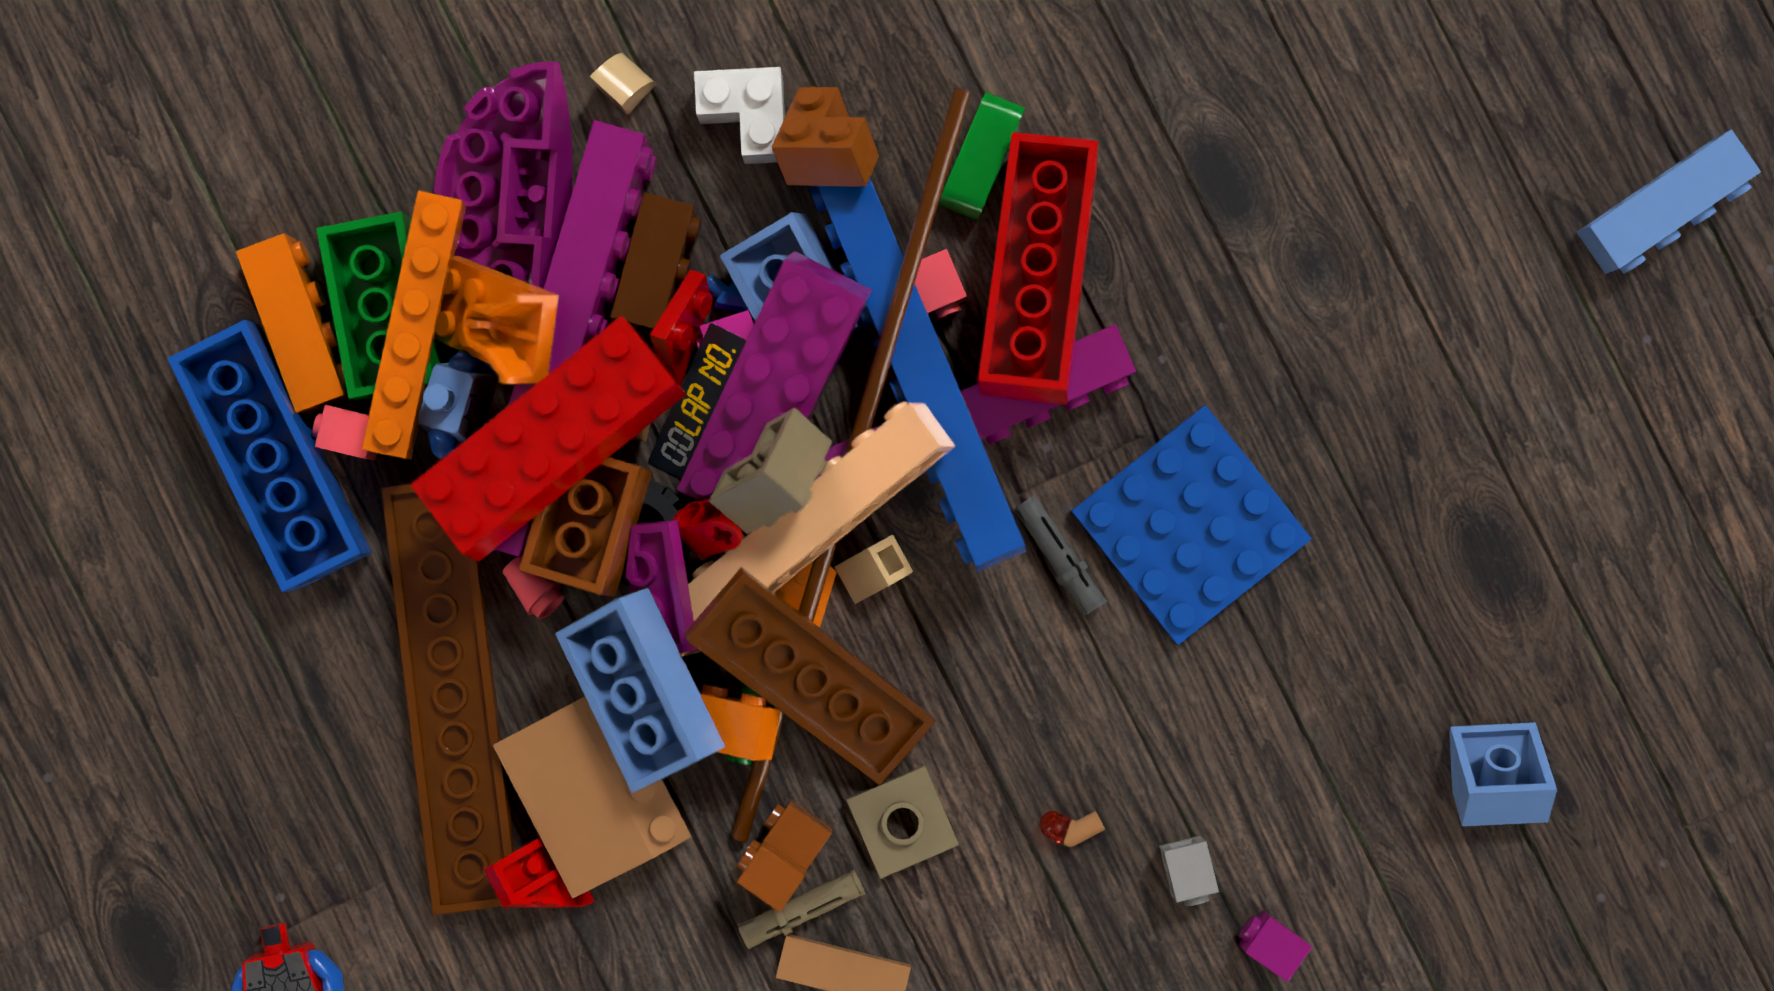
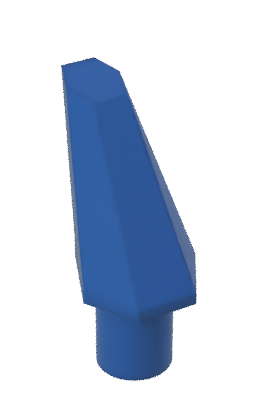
[707,274,749,312]

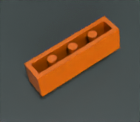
[236,233,349,415]

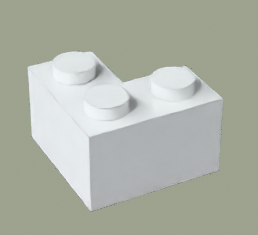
[694,67,785,164]

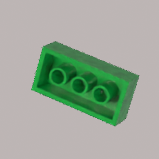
[316,211,440,402]

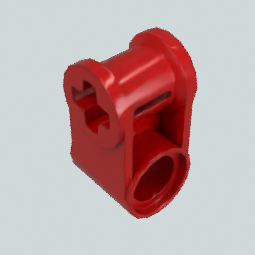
[672,498,743,559]

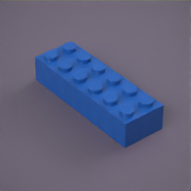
[167,320,372,592]

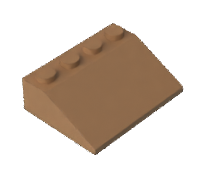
[492,697,692,899]

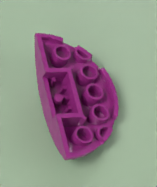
[434,61,573,289]

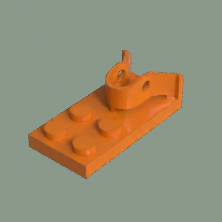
[435,256,559,384]

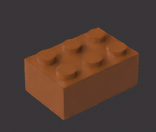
[519,457,652,597]

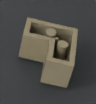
[709,408,832,534]

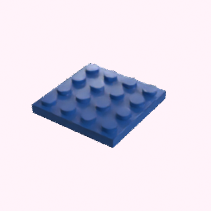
[1071,405,1312,645]

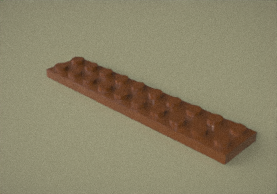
[381,484,515,915]

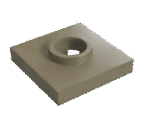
[846,765,959,879]

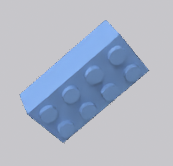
[555,588,725,793]

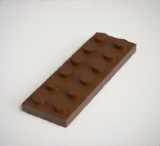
[684,567,936,785]

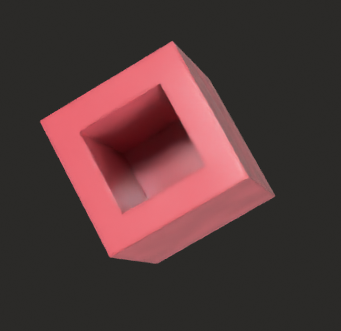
[915,249,967,320]
[312,405,377,460]

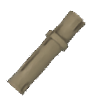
[737,869,866,949]

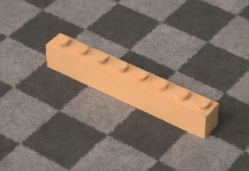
[680,402,955,657]

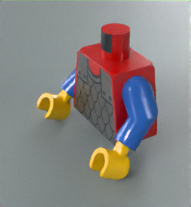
[230,923,345,991]

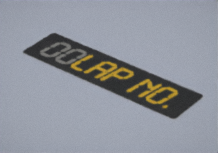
[648,323,747,479]

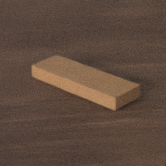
[776,934,911,991]

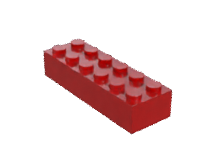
[978,132,1098,405]
[410,315,687,562]

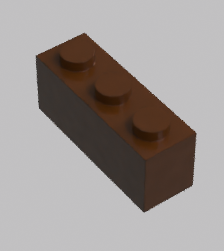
[611,192,702,331]

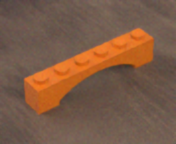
[362,190,466,459]

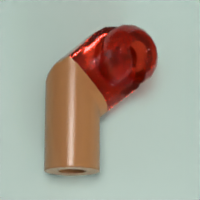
[1040,810,1105,847]

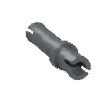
[1013,494,1107,616]

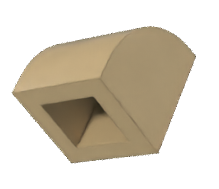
[590,53,656,115]
[835,535,913,604]

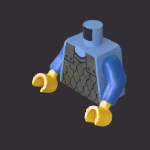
[418,350,500,459]

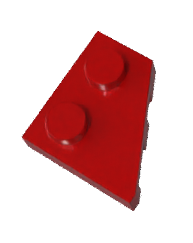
[650,270,713,386]
[483,837,594,908]

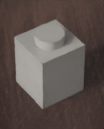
[1159,836,1219,906]

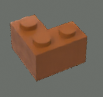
[771,87,879,187]
[736,799,833,912]

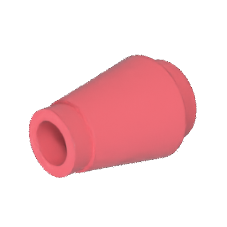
[502,556,565,620]

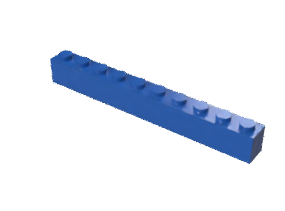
[809,179,1026,572]

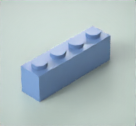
[1577,129,1761,274]

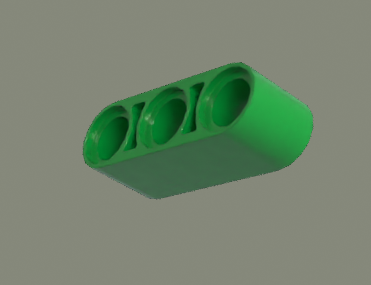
[938,91,1025,221]

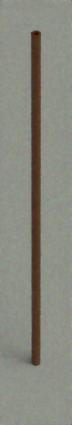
[731,87,972,842]

